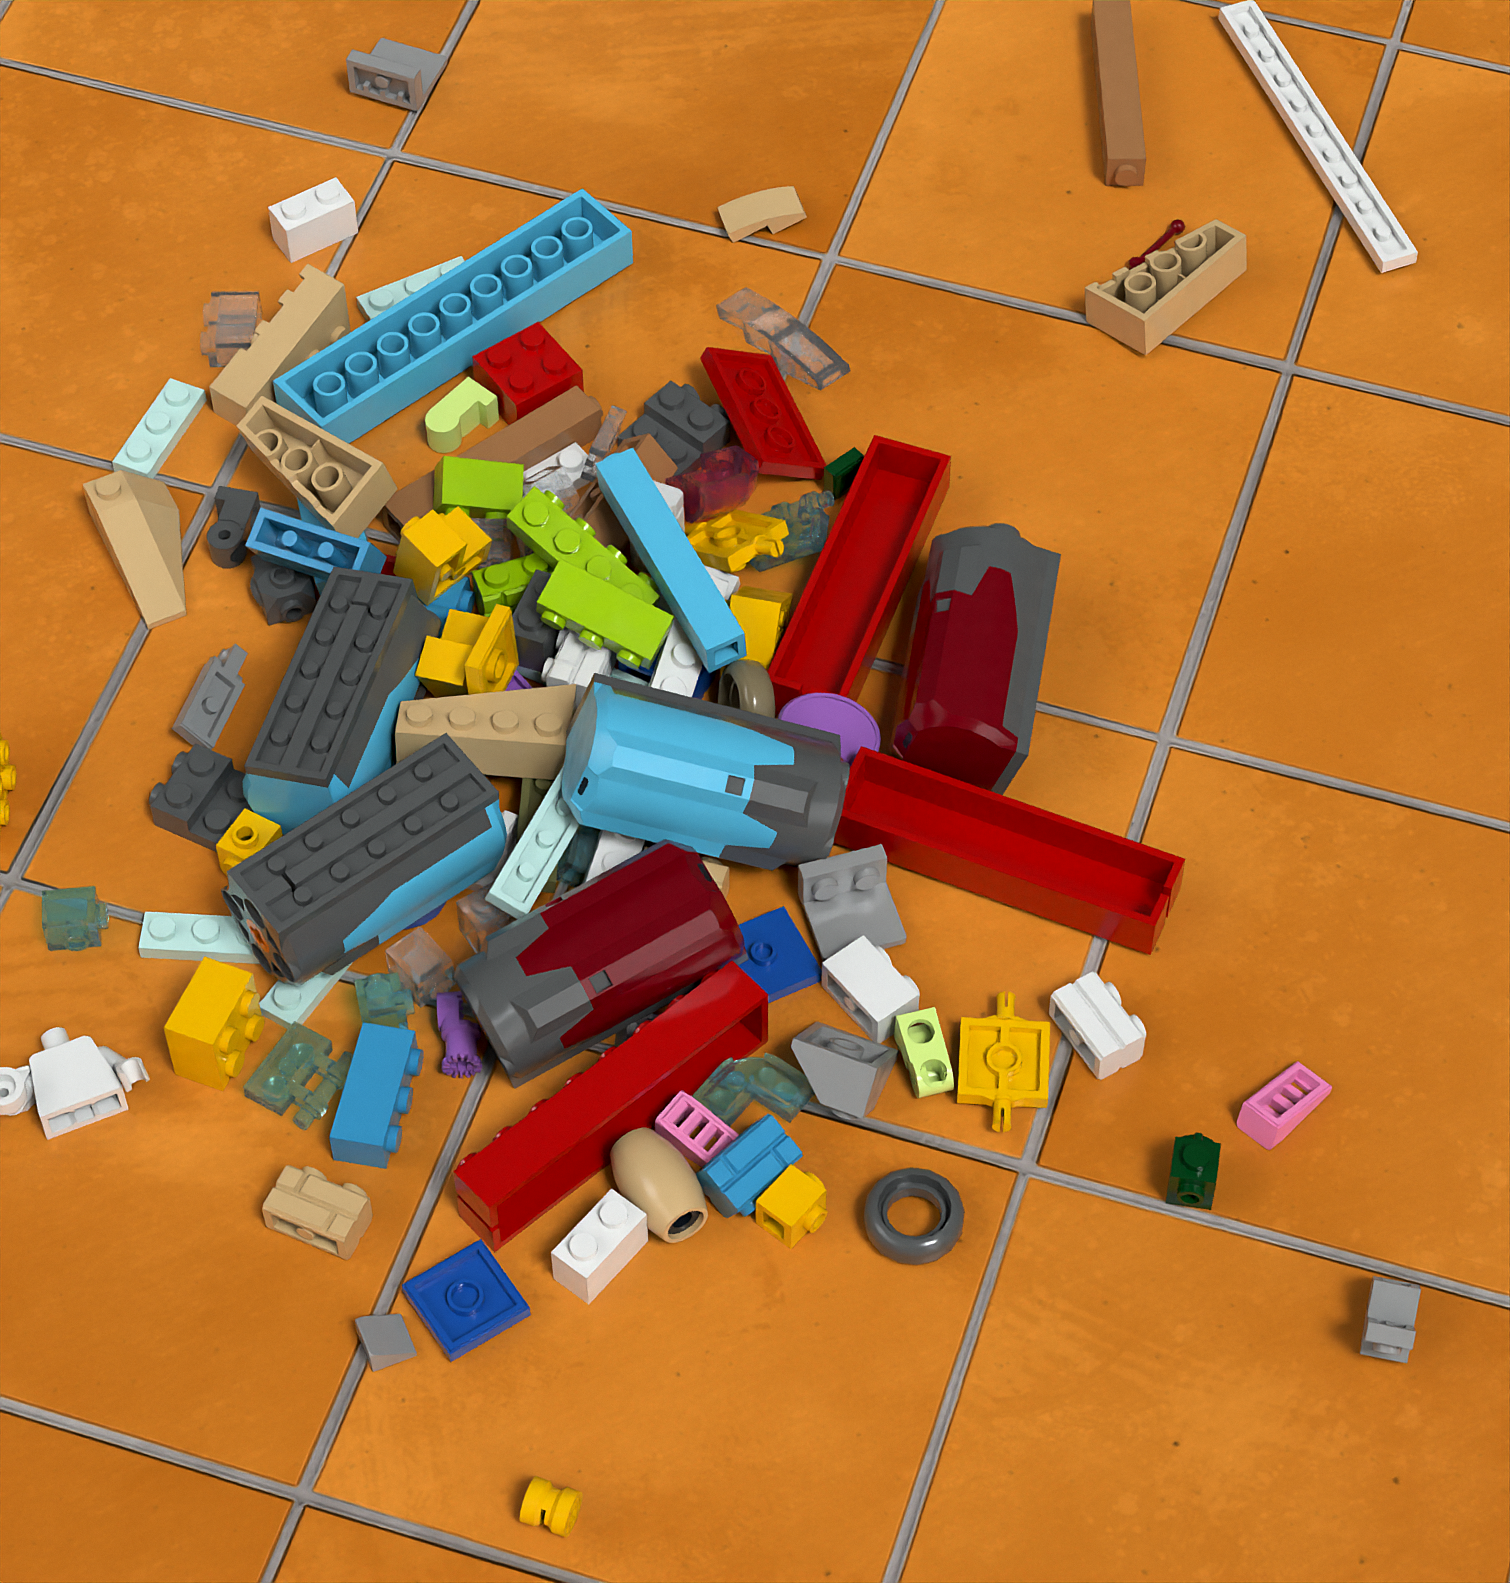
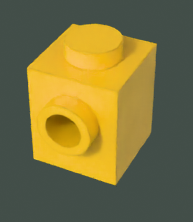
[216,808,283,876]
[756,1164,828,1249]

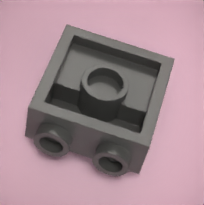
[617,381,730,487]
[149,743,254,852]

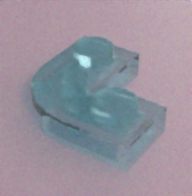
[692,1053,815,1127]

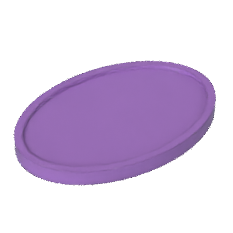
[777,693,881,767]

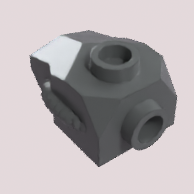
[250,555,317,626]

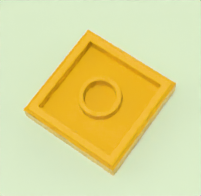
[464,604,519,695]

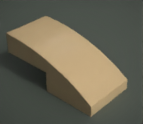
[717,186,807,243]

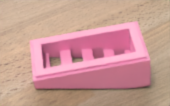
[1237,1061,1332,1150]
[655,1090,739,1167]

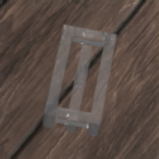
[580,405,627,483]

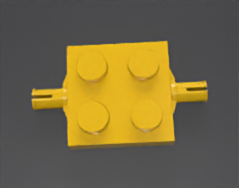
[684,508,789,573]
[957,991,1050,1132]

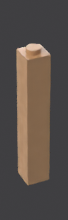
[1091,0,1146,186]
[382,385,603,543]

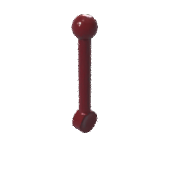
[1129,219,1185,270]

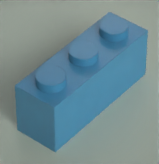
[245,508,387,581]
[329,1022,424,1169]

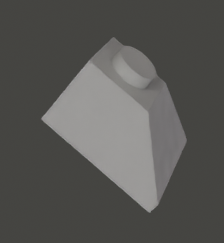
[791,1022,899,1120]

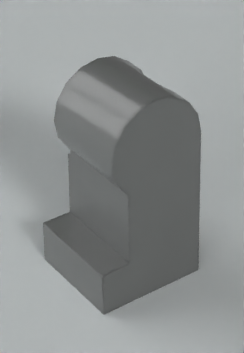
[207,486,261,569]

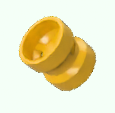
[520,1476,583,1538]

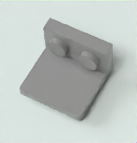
[346,38,447,111]
[798,844,906,962]

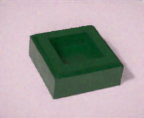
[824,447,864,501]

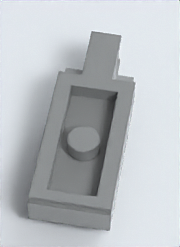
[172,643,248,750]

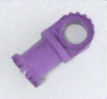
[437,991,482,1079]

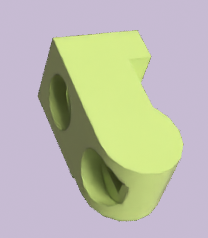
[425,377,499,453]
[893,1007,954,1099]

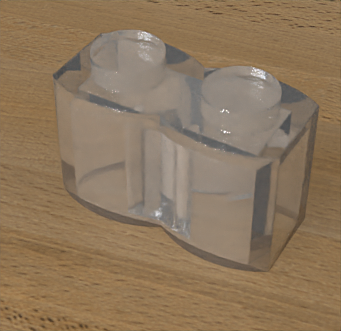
[200,291,262,367]

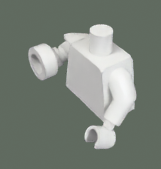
[0,1027,150,1140]

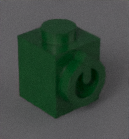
[1166,1133,1221,1210]

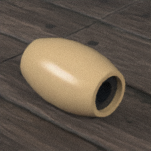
[610,1127,708,1243]

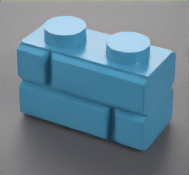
[695,1113,803,1218]

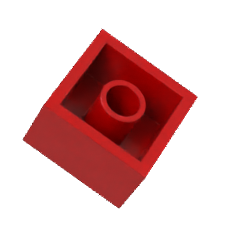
[472,322,584,425]

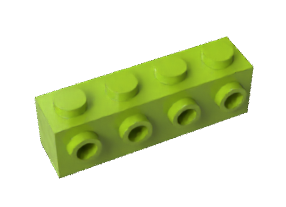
[507,486,660,608]

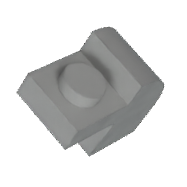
[1360,1276,1421,1363]

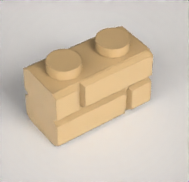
[262,1165,373,1260]

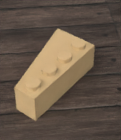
[1085,219,1247,355]
[209,264,351,426]
[237,396,398,538]
[395,684,576,780]

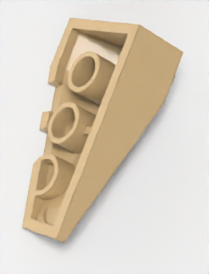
[83,470,187,630]

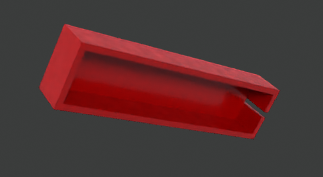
[767,435,951,714]
[834,746,1185,955]
[453,961,768,1253]

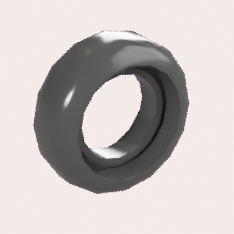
[863,1167,965,1265]

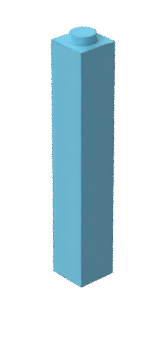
[596,447,747,673]

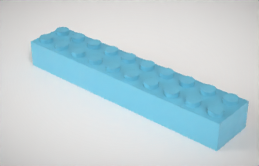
[273,188,633,444]

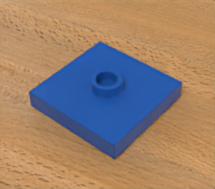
[738,906,822,1003]
[402,1239,531,1362]

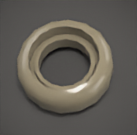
[718,659,776,718]

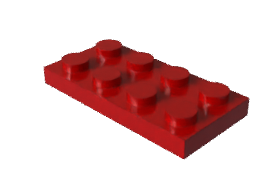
[700,347,827,480]

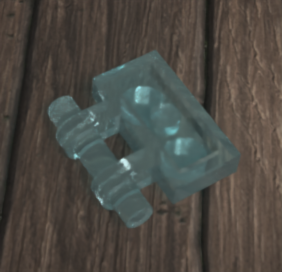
[750,490,835,572]
[243,1021,353,1130]

